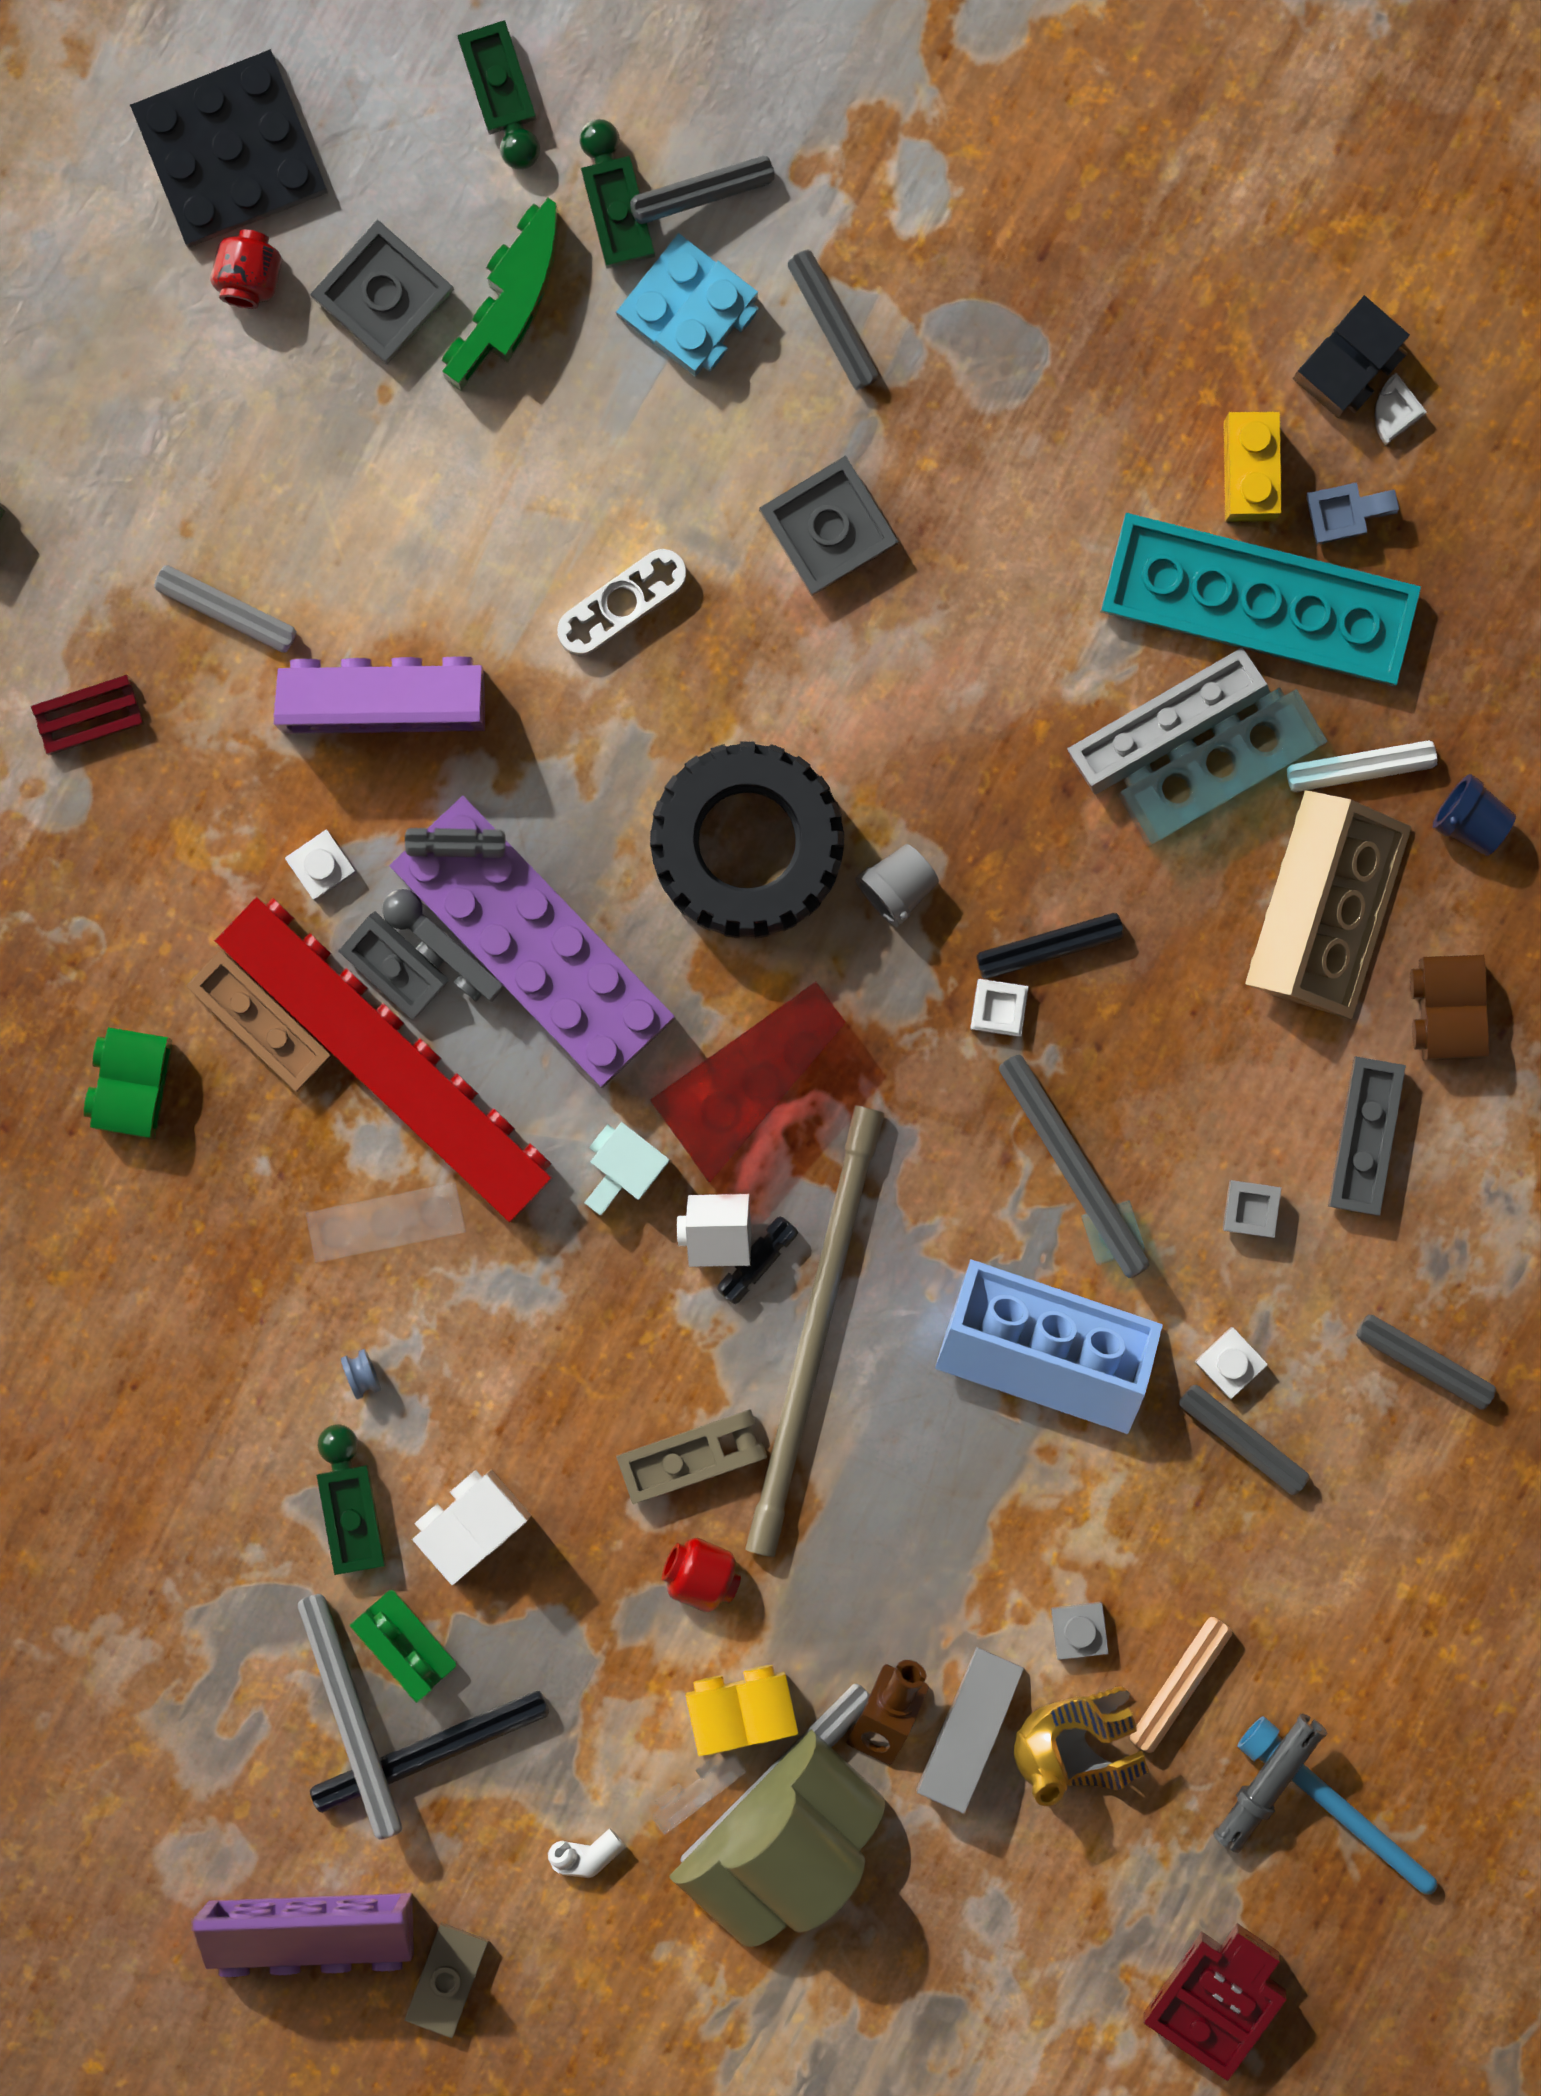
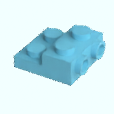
[616,233,760,377]

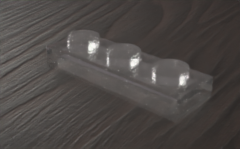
[306,1182,466,1263]

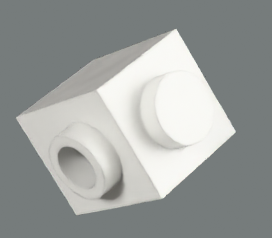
[677,1194,752,1267]

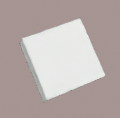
[970,979,1028,1037]

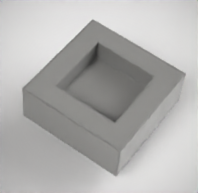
[1222,1180,1282,1238]
[1051,1602,1108,1660]

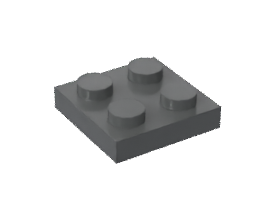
[310,219,454,364]
[759,455,898,596]

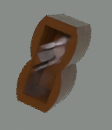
[1410,955,1489,1061]

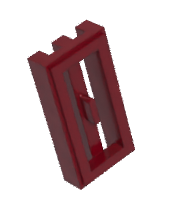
[31,675,144,756]

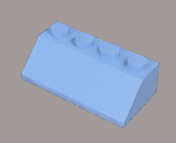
[935,1259,1163,1434]

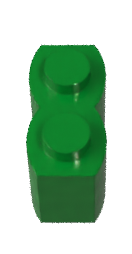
[84,1027,172,1139]

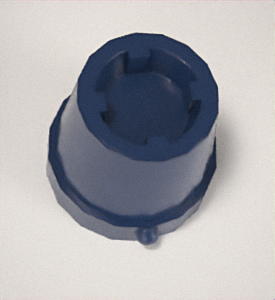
[1432,774,1516,856]

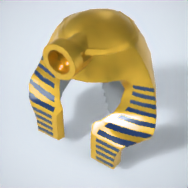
[1014,1686,1149,1806]

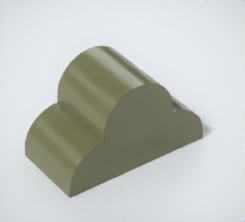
[669,1729,885,1947]

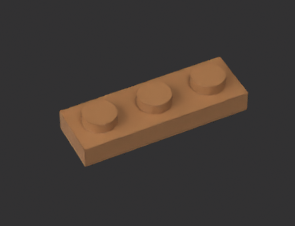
[186,950,332,1092]

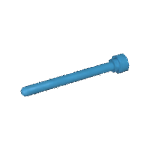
[1237,1716,1437,1895]

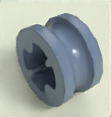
[341,1349,381,1400]

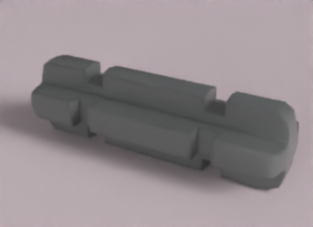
[405,828,506,858]

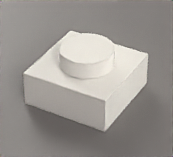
[285,829,356,901]
[1194,1327,1268,1399]

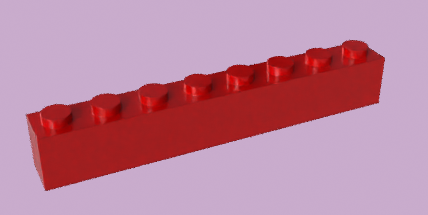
[214,897,553,1222]

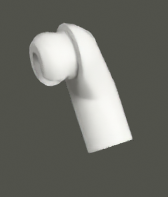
[548,1828,626,1878]

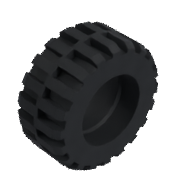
[650,741,844,938]

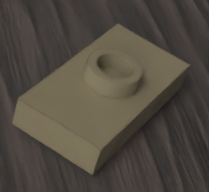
[404,1922,488,2038]

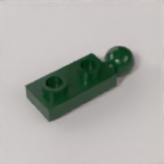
[457,20,540,170]
[579,119,655,269]
[316,1424,386,1575]

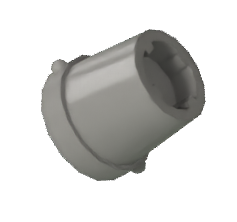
[855,844,939,927]

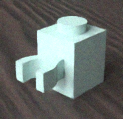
[584,1122,670,1215]

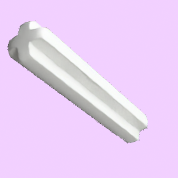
[1287,740,1437,792]

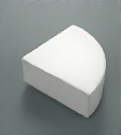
[1375,373,1427,445]

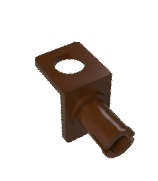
[846,1660,929,1765]

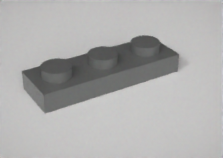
[1328,1056,1406,1216]

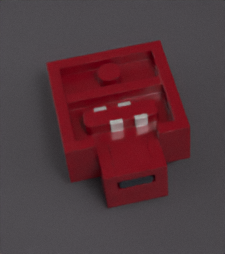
[1143,1923,1287,2081]

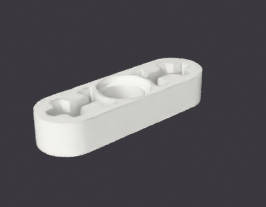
[557,549,686,656]

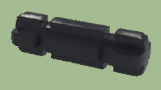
[717,1216,798,1304]

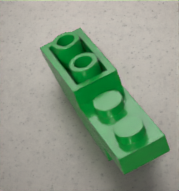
[442,197,558,391]

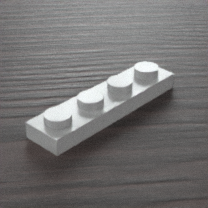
[1067,647,1270,795]

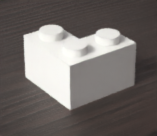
[412,1470,531,1585]

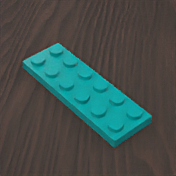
[1100,513,1421,687]

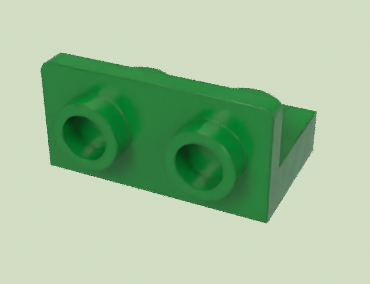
[349,1590,457,1703]

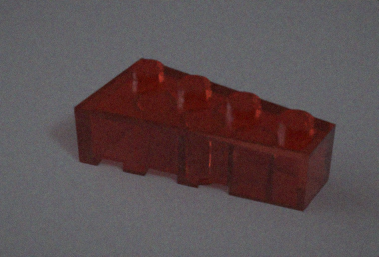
[650,981,846,1183]

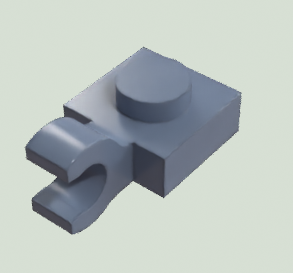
[1306,482,1399,545]

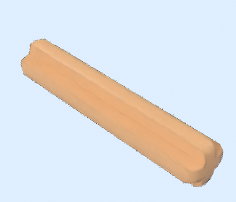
[1130,1617,1232,1753]

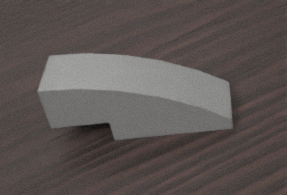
[916,1647,1024,1814]

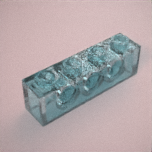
[1118,688,1327,847]

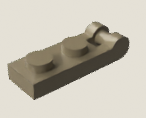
[616,1409,767,1504]

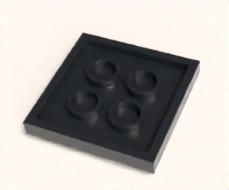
[130,49,328,248]

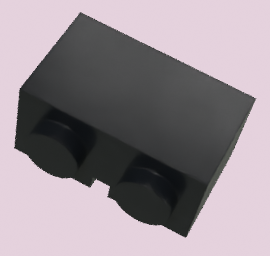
[1293,295,1410,418]

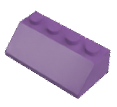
[274,657,485,734]

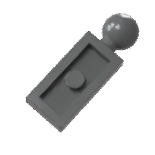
[382,889,505,1002]

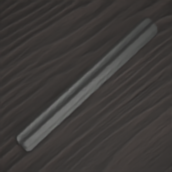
[999,1054,1149,1278]

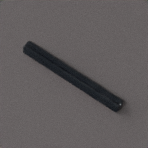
[310,1691,549,1813]

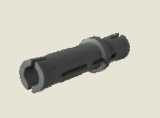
[1213,1714,1327,1853]

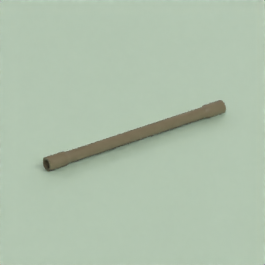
[745,1105,885,1557]

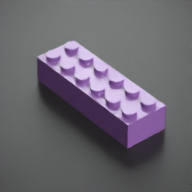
[389,795,676,1088]

